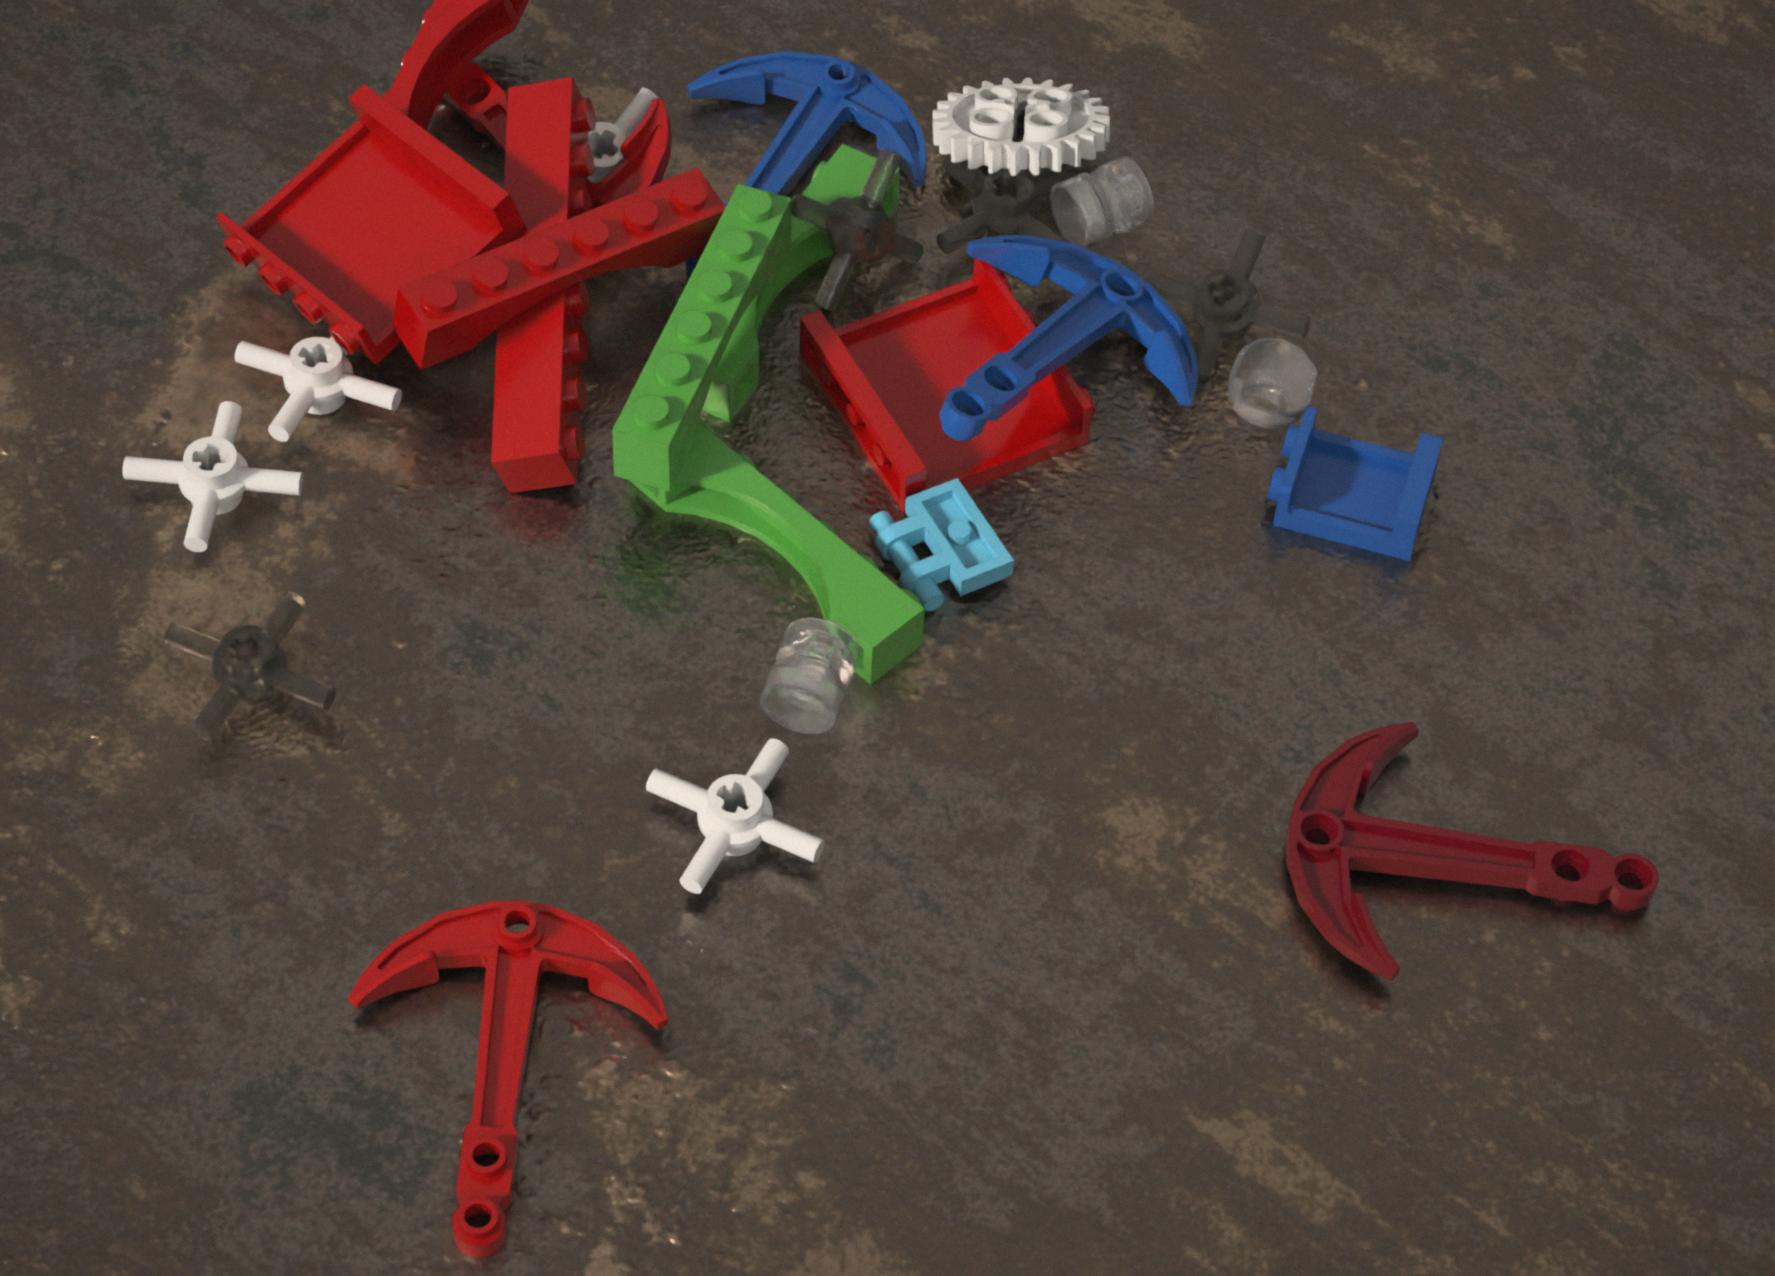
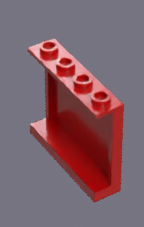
[215,84,525,365]
[799,258,1095,514]

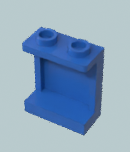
[1267,406,1444,561]

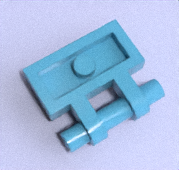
[869,478,1014,611]

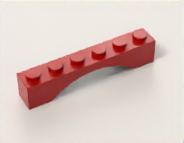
[382,0,529,131]
[392,167,726,370]

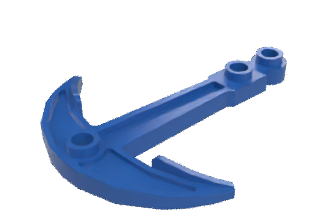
[685,51,927,282]
[939,235,1198,441]

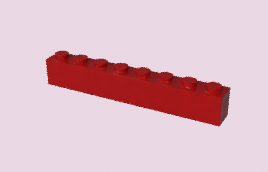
[491,77,596,494]

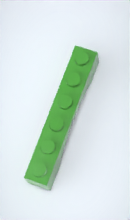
[702,144,900,423]
[612,184,792,492]
[629,419,925,685]

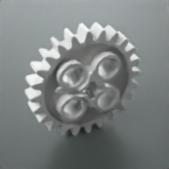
[933,78,1110,176]

